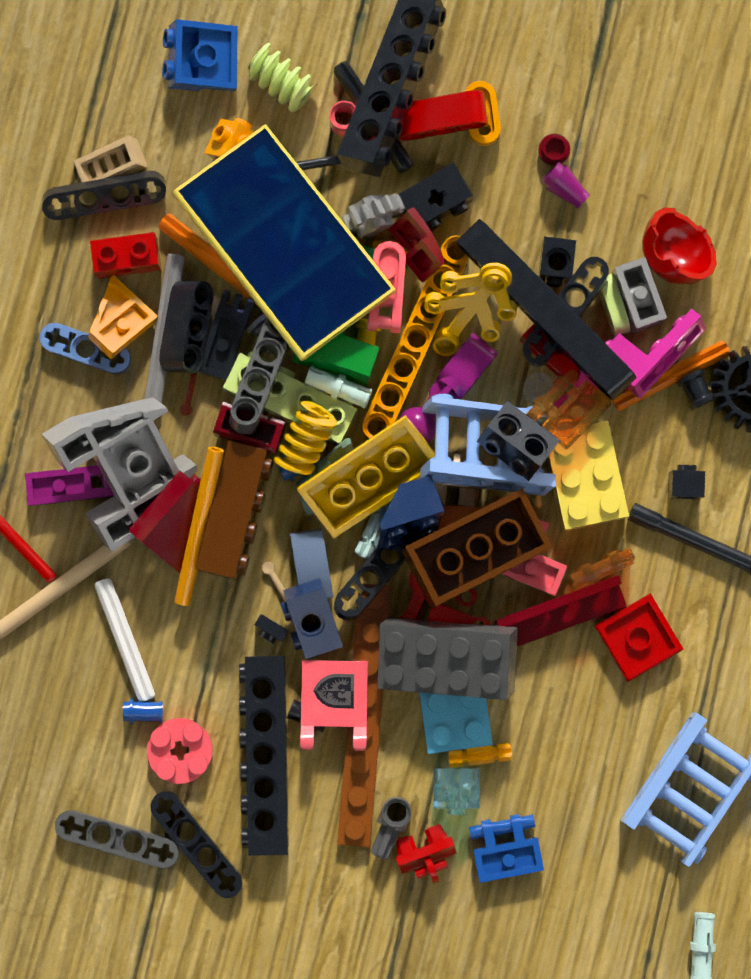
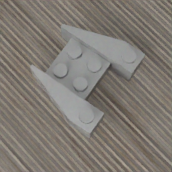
[41,397,198,551]

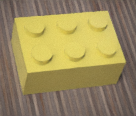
[546,421,629,532]

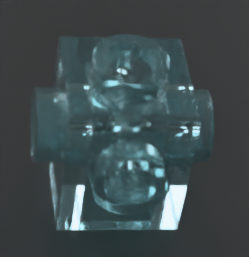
[433,768,480,815]

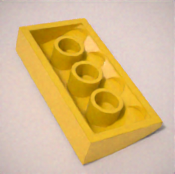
[297,415,435,538]

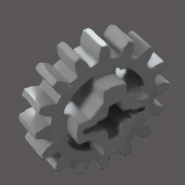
[340,194,405,239]

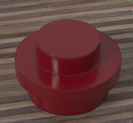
[538,134,570,166]

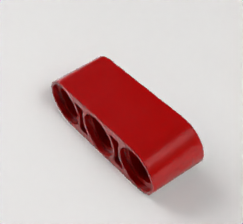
[398,90,488,141]

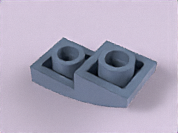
[290,528,333,598]

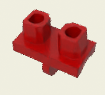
[395,824,457,884]

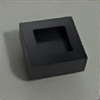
[254,614,290,644]

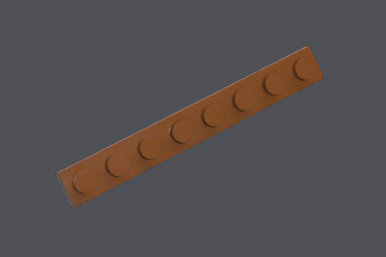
[337,583,392,847]

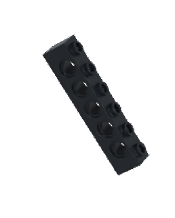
[337,0,446,177]
[239,656,289,856]

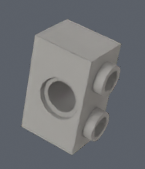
[611,257,667,334]

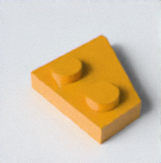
[88,275,158,359]

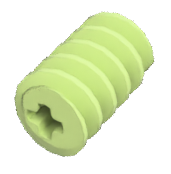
[248,42,318,112]

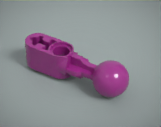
[398,333,499,444]

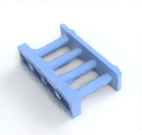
[420,394,556,496]
[620,712,751,867]

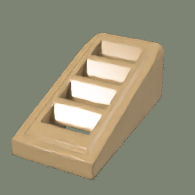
[73,135,148,182]

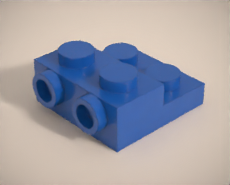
[162,19,238,92]

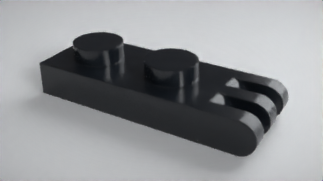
[197,289,255,381]

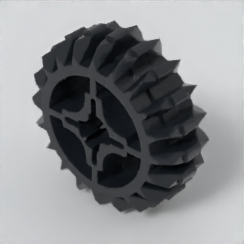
[709,346,751,433]

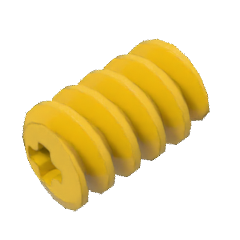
[274,401,337,475]

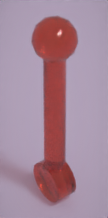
[180,372,198,416]

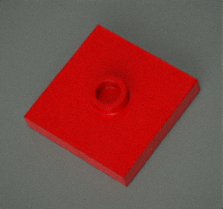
[594,593,684,682]

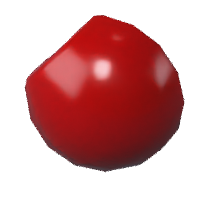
[642,207,717,285]

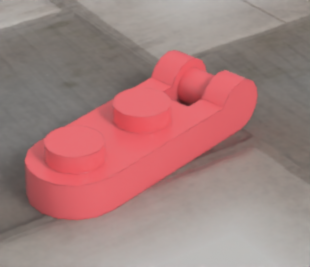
[367,241,406,334]

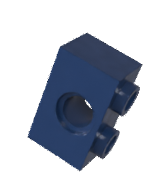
[280,578,343,659]

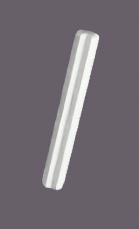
[95,578,155,702]

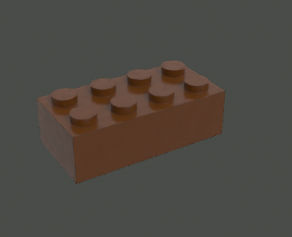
[196,440,274,581]
[401,488,553,609]

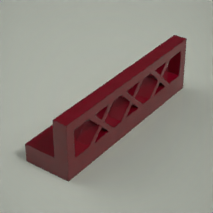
[494,575,627,647]

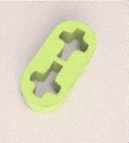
[599,274,630,336]

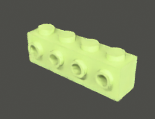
[223,352,357,445]

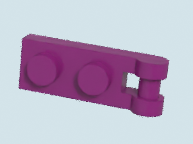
[25,465,114,506]

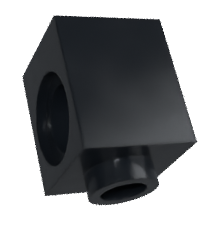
[538,236,577,287]

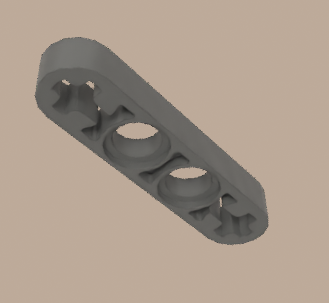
[55,810,180,868]

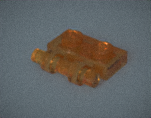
[526,369,612,450]
[567,548,635,591]

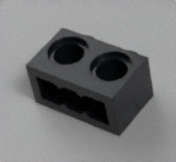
[476,401,560,481]

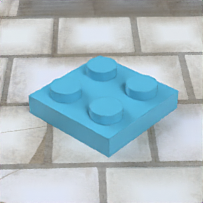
[419,693,493,754]

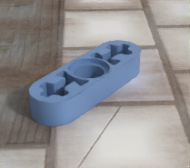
[40,323,131,375]

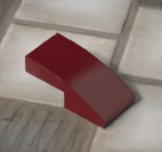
[388,207,445,283]

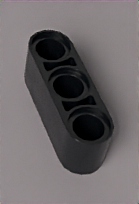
[159,281,214,373]

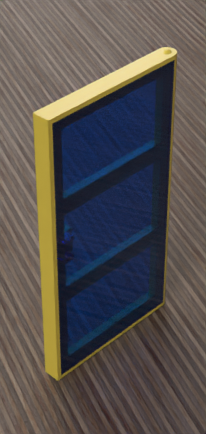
[172,124,396,361]

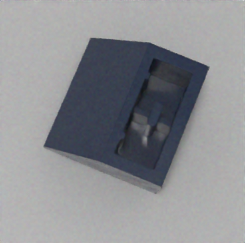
[374,475,444,550]

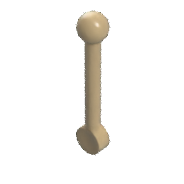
[262,562,286,601]

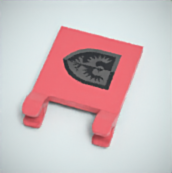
[300,660,368,751]

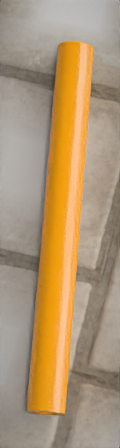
[174,447,224,606]

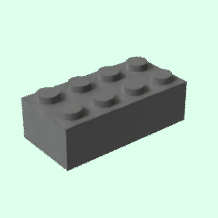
[378,617,517,700]

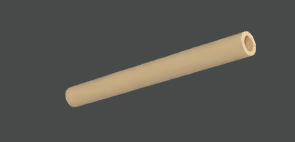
[0,541,131,640]

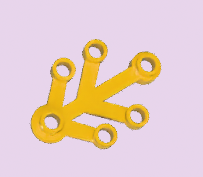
[424,263,517,356]

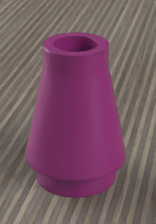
[541,162,590,209]

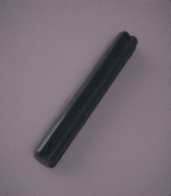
[334,61,413,173]

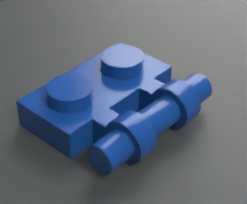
[469,814,544,883]

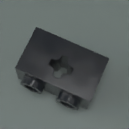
[399,162,473,231]

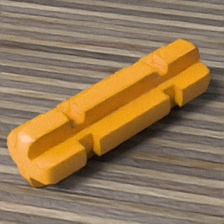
[448,743,512,768]

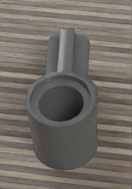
[371,796,412,859]

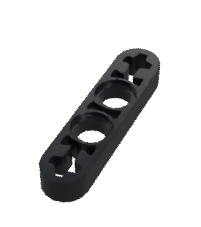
[42,171,166,220]
[523,257,609,367]
[334,538,418,621]
[150,791,243,898]

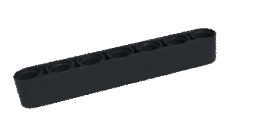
[456,219,637,401]

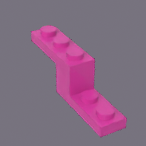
[553,309,706,422]

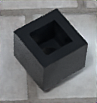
[668,465,705,500]

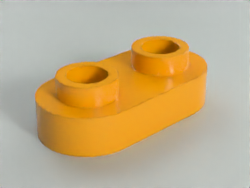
[465,81,501,146]

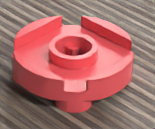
[147,718,213,784]

